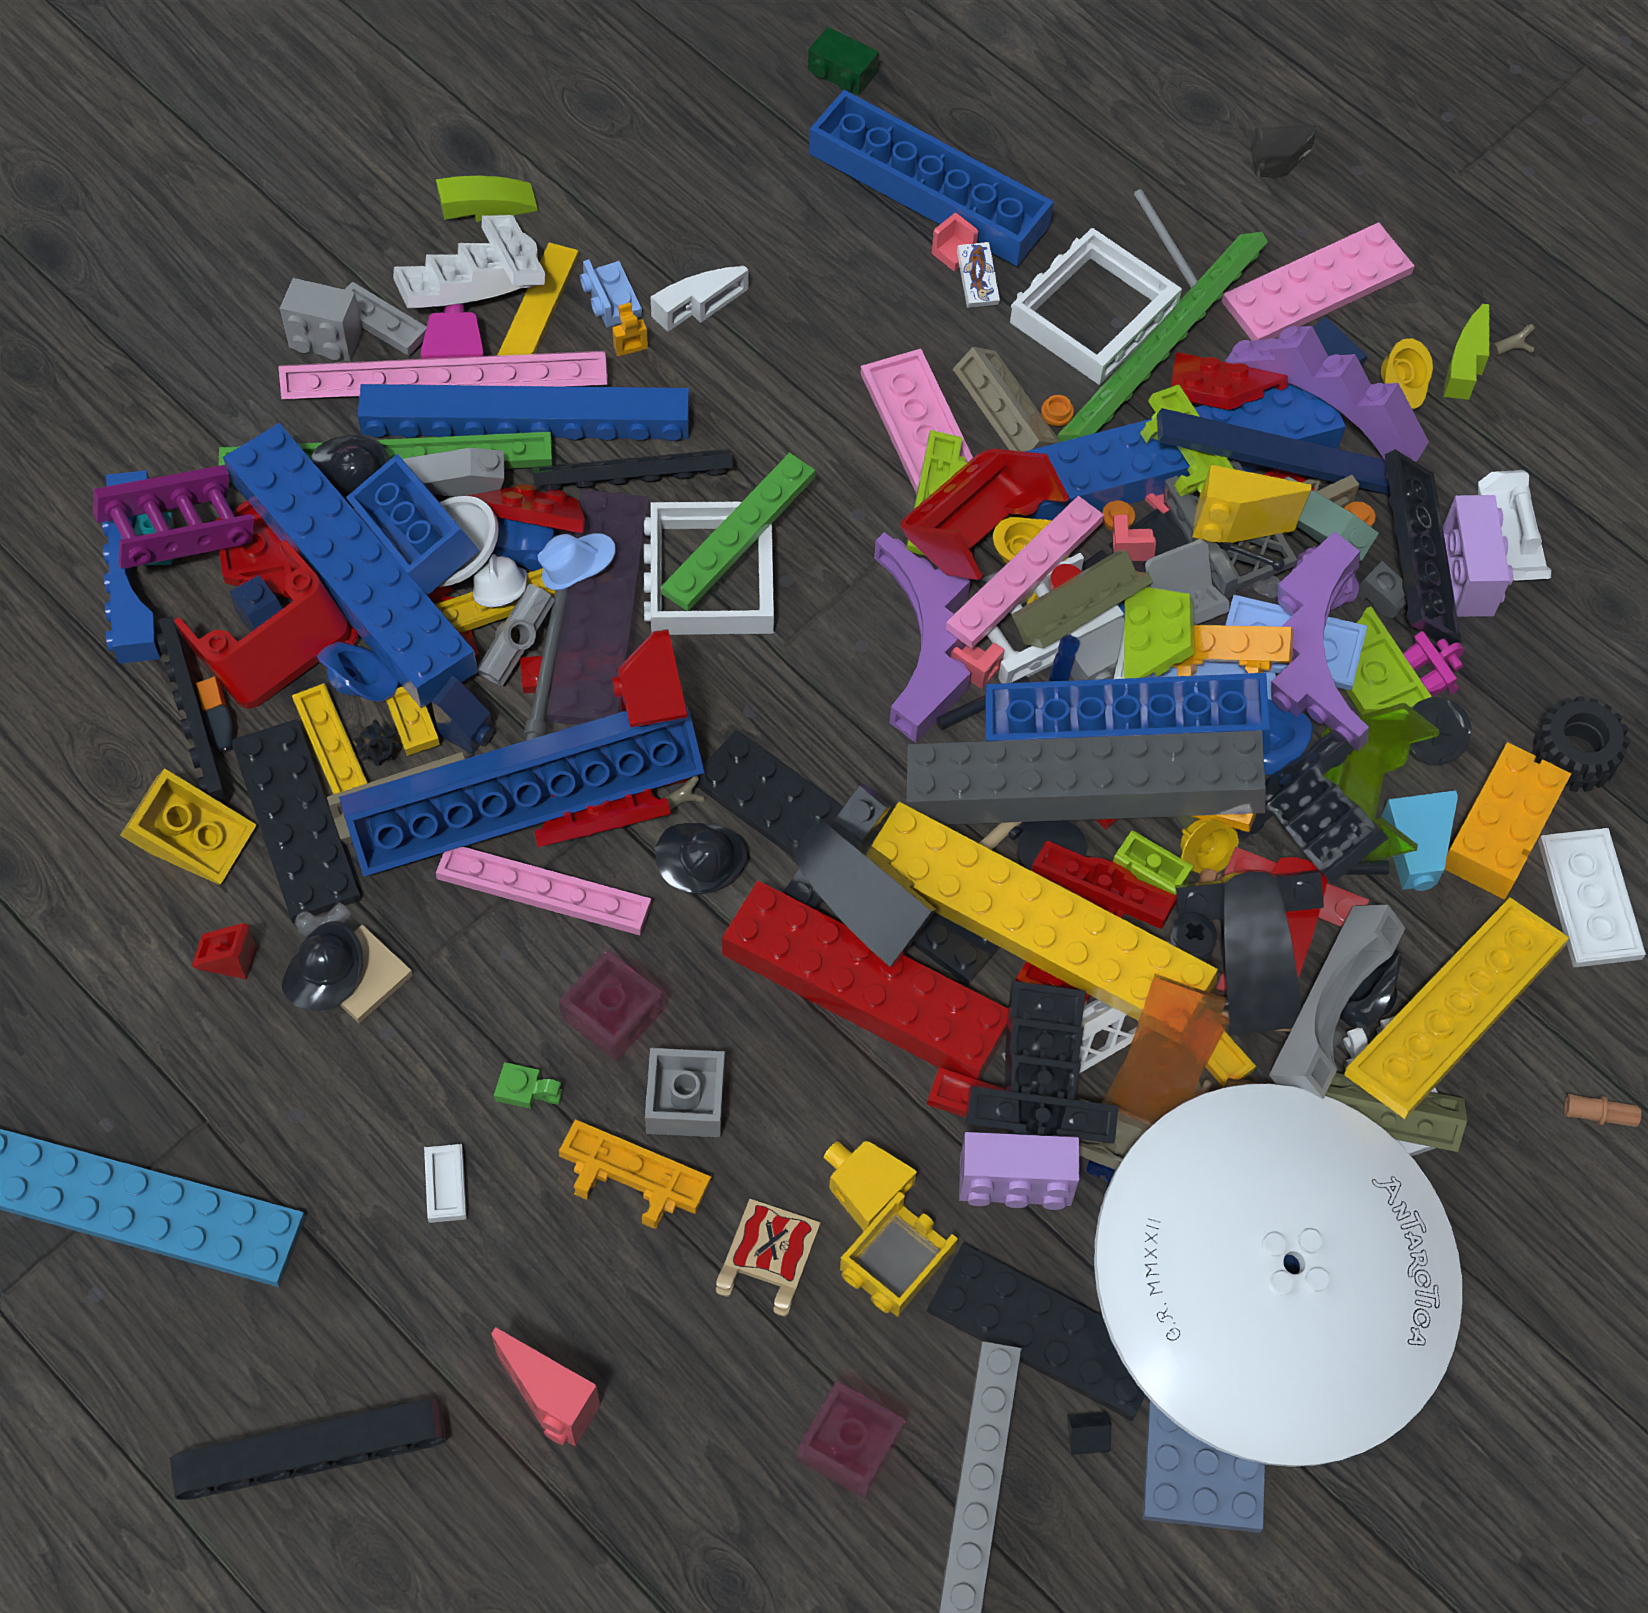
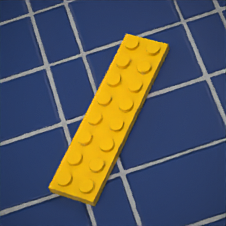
[1344,897,1569,1119]

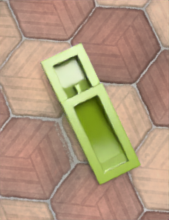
[436,176,538,222]
[1443,304,1489,400]

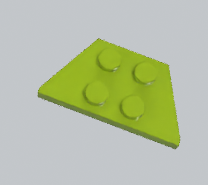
[1124,587,1195,679]
[1345,607,1432,717]

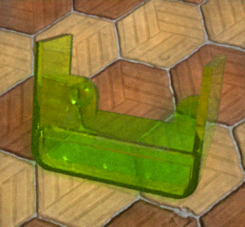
[1320,703,1440,861]

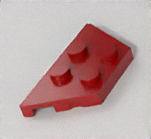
[1171,352,1288,410]
[466,484,585,533]
[214,501,292,599]
[534,788,671,847]

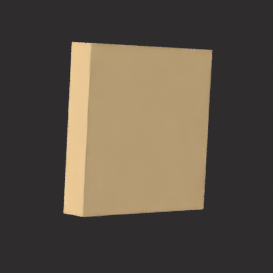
[340,925,413,1023]

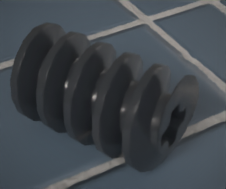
[1167,913,1217,964]

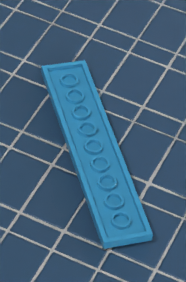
[0,1129,305,1287]

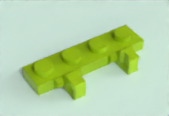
[1140,384,1234,497]
[906,430,968,556]

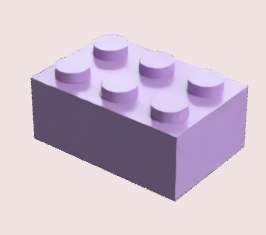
[1443,495,1513,617]
[959,1132,1079,1210]

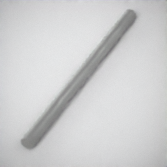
[1134,189,1198,288]

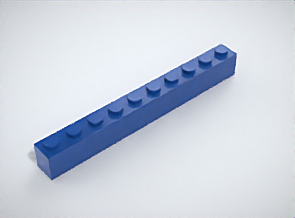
[358,384,689,441]

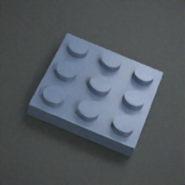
[1142,1400,1265,1533]

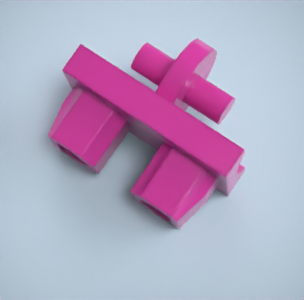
[1403,631,1464,697]

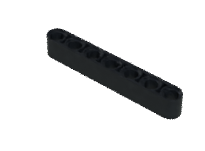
[170,1399,447,1500]

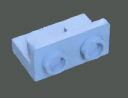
[580,260,642,328]

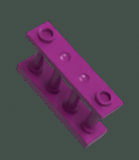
[93,465,254,569]

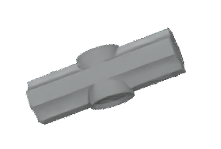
[477,584,555,686]

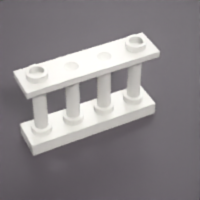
[987,553,1124,683]

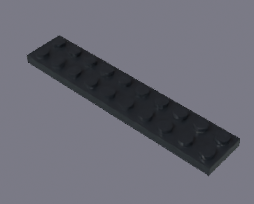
[695,730,1001,986]

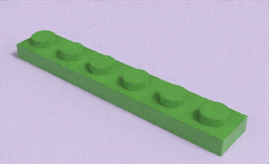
[661,453,815,611]

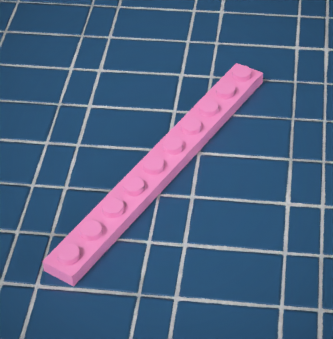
[279,350,608,399]

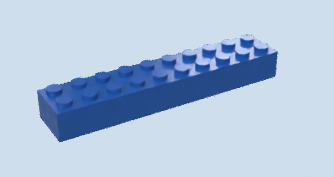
[1024,383,1346,521]
[223,423,478,709]
[339,704,704,877]

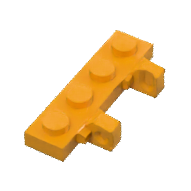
[1172,625,1294,676]
[559,1119,711,1229]

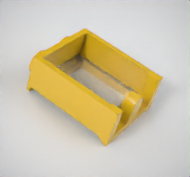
[840,1191,958,1317]

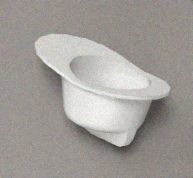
[473,554,527,607]

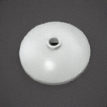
[438,496,498,587]

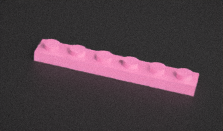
[946,496,1104,649]
[436,847,651,935]

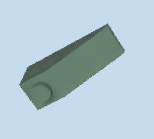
[1285,477,1379,561]

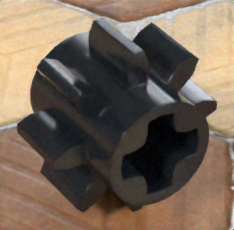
[353,719,399,766]

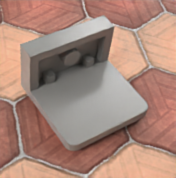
[1145,539,1230,625]

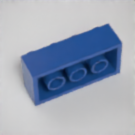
[346,454,480,595]

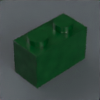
[808,27,879,96]

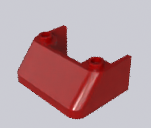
[900,449,1069,580]
[174,540,350,709]
[612,629,690,788]

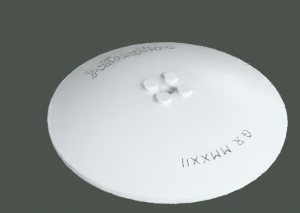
[1094,1084,1462,1467]

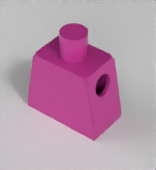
[421,303,484,359]

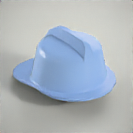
[537,533,615,591]

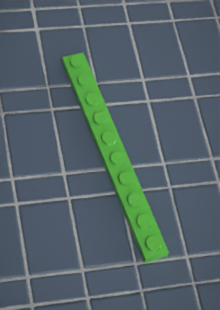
[1057,232,1268,442]
[219,432,552,482]

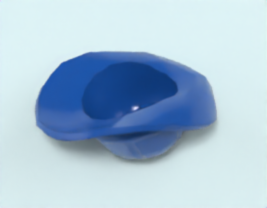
[317,641,399,702]
[1263,699,1313,775]

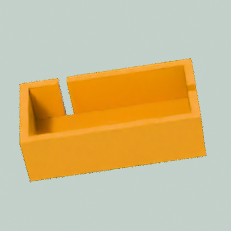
[1445,742,1571,900]

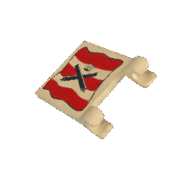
[716,1199,821,1316]

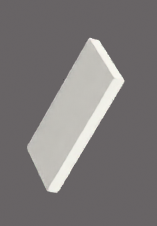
[1538,828,1646,968]

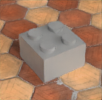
[280,278,363,362]
[645,1048,725,1137]

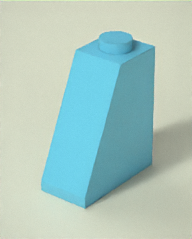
[1381,790,1458,891]

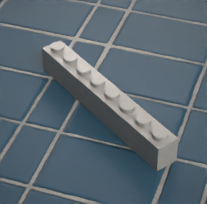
[938,1341,1021,1613]

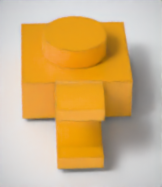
[612,302,648,357]

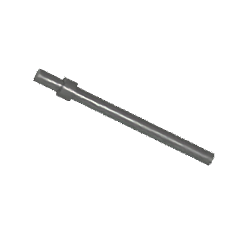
[524,587,570,741]

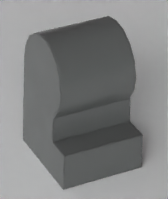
[1357,561,1407,618]

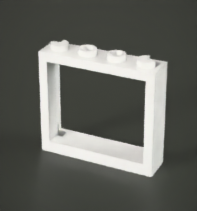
[1010,228,1182,385]
[644,502,774,635]

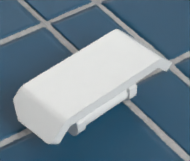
[1478,470,1551,580]

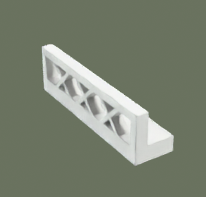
[1002,999,1154,1073]

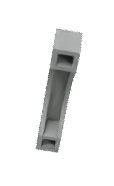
[1269,905,1405,1099]

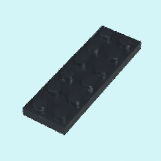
[1385,449,1462,645]
[231,719,361,923]
[927,1244,1146,1422]

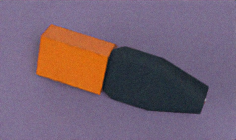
[196,676,233,752]

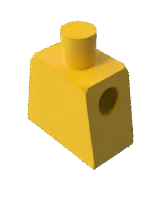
[823,1141,917,1231]

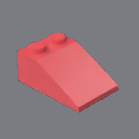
[491,1327,600,1446]

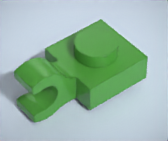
[494,1062,563,1109]

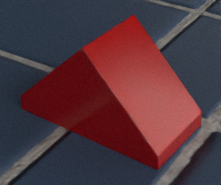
[192,923,257,979]

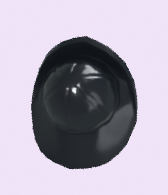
[310,435,390,508]
[656,823,747,894]
[282,921,363,1011]
[1339,950,1403,1028]

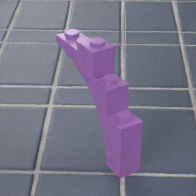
[1225,326,1429,462]
[1271,531,1369,751]
[874,532,971,743]

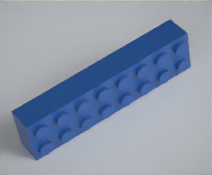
[809,90,1054,266]
[986,673,1270,754]

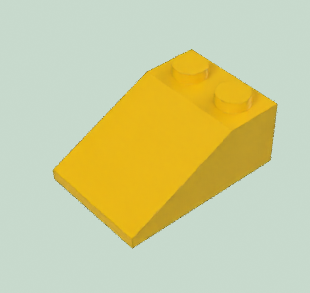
[1192,465,1311,543]
[120,768,256,885]

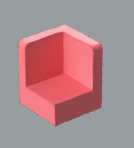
[932,212,978,272]
[1112,515,1156,561]
[951,642,1005,689]

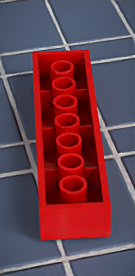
[722,881,1008,1080]

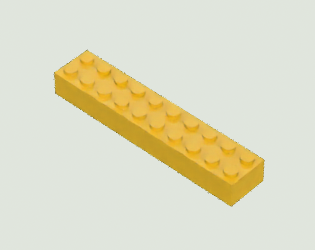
[871,802,1218,1044]

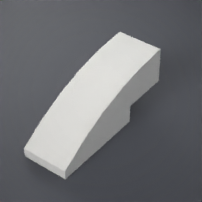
[651,266,748,332]

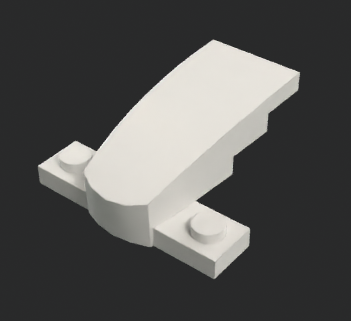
[393,215,545,308]

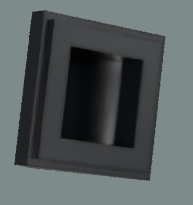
[1066,1412,1111,1455]

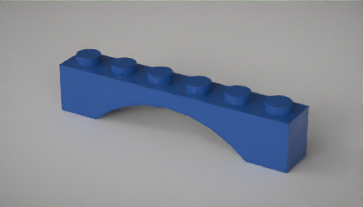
[102,470,160,664]

